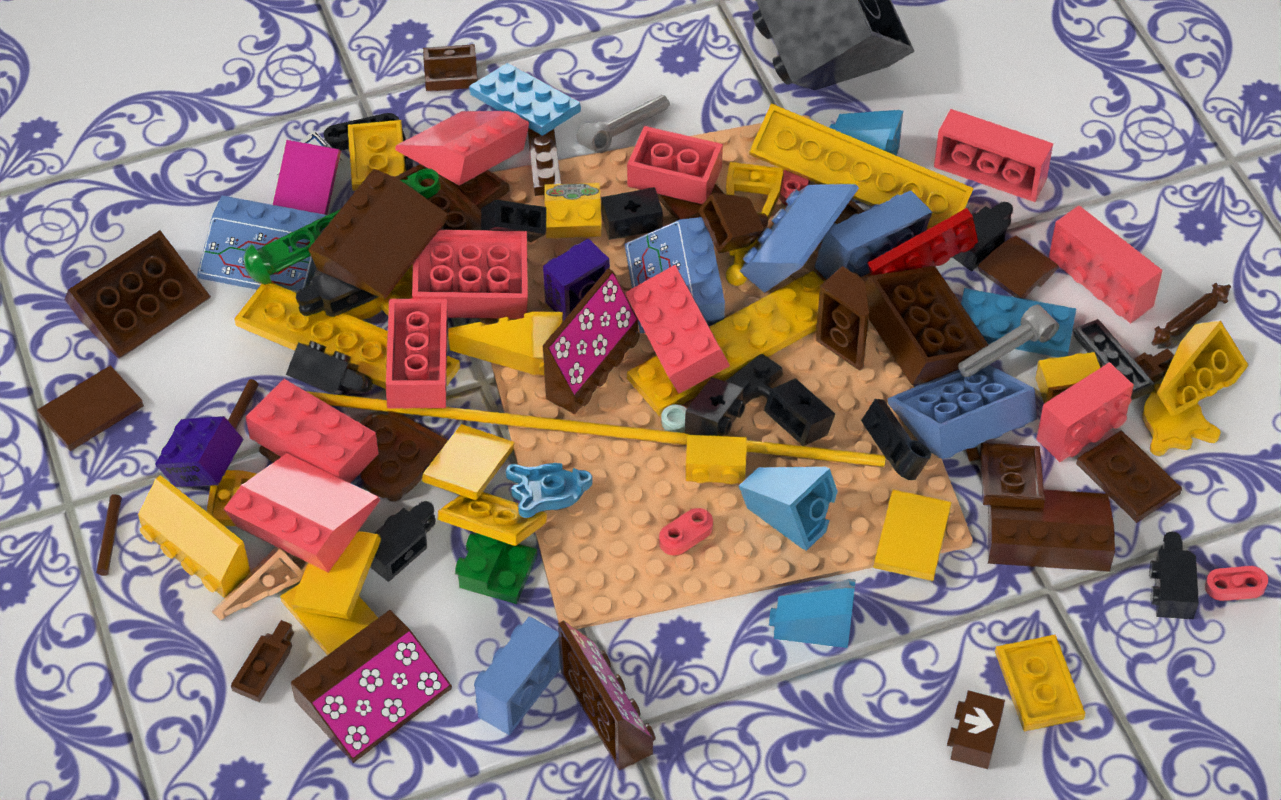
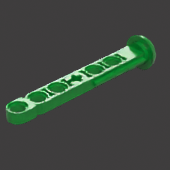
[243,169,441,285]

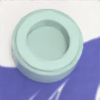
[661,404,687,433]

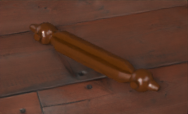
[1151,283,1231,347]

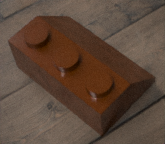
[816,266,869,371]

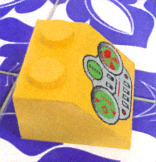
[545,183,602,238]

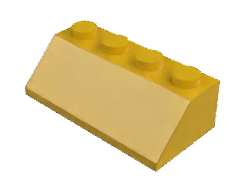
[138,475,251,598]

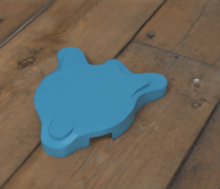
[506,463,593,518]

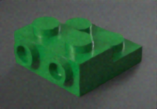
[455,533,538,604]

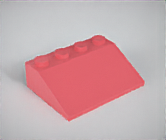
[395,111,529,185]
[412,230,528,319]
[224,453,380,573]

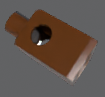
[698,193,768,253]

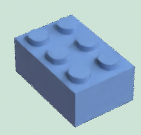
[474,616,561,736]

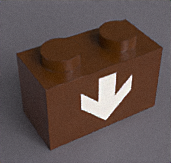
[947,690,1005,769]

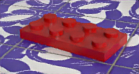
[868,208,978,276]

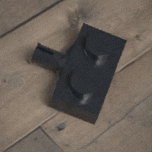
[725,354,783,404]

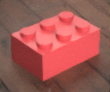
[627,126,723,204]
[1036,362,1134,462]

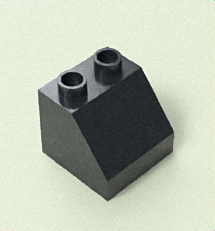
[752,0,915,90]

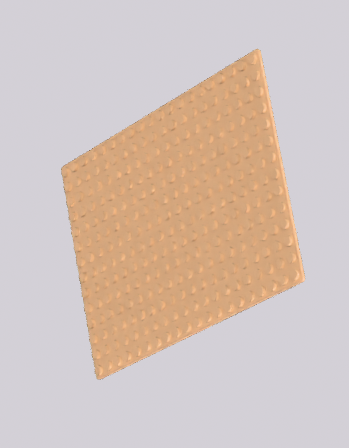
[479,115,973,629]

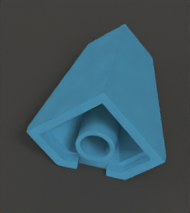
[829,110,904,156]
[738,467,838,551]
[769,579,856,648]

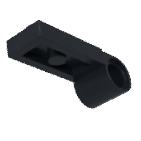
[861,399,931,480]

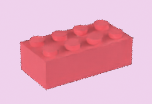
[934,109,1053,202]
[1049,205,1163,324]
[625,265,730,394]
[386,299,448,408]
[246,379,379,483]

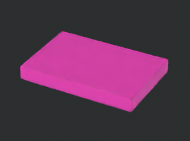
[273,140,341,215]

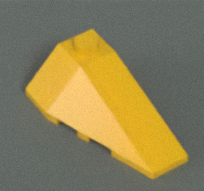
[448,312,563,375]
[1157,320,1249,416]

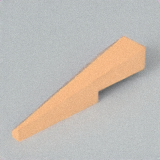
[212,547,308,620]

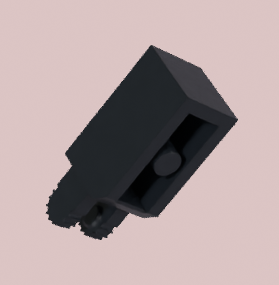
[952,201,1014,272]
[295,273,379,317]
[286,340,373,395]
[370,501,436,582]
[1149,531,1199,619]

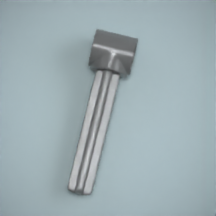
[576,95,670,153]
[958,304,1059,377]

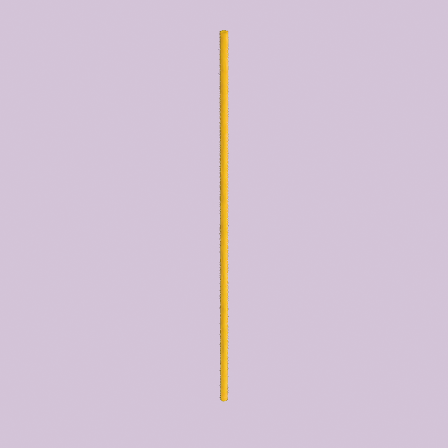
[306,391,885,467]

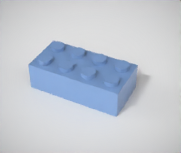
[815,190,932,280]

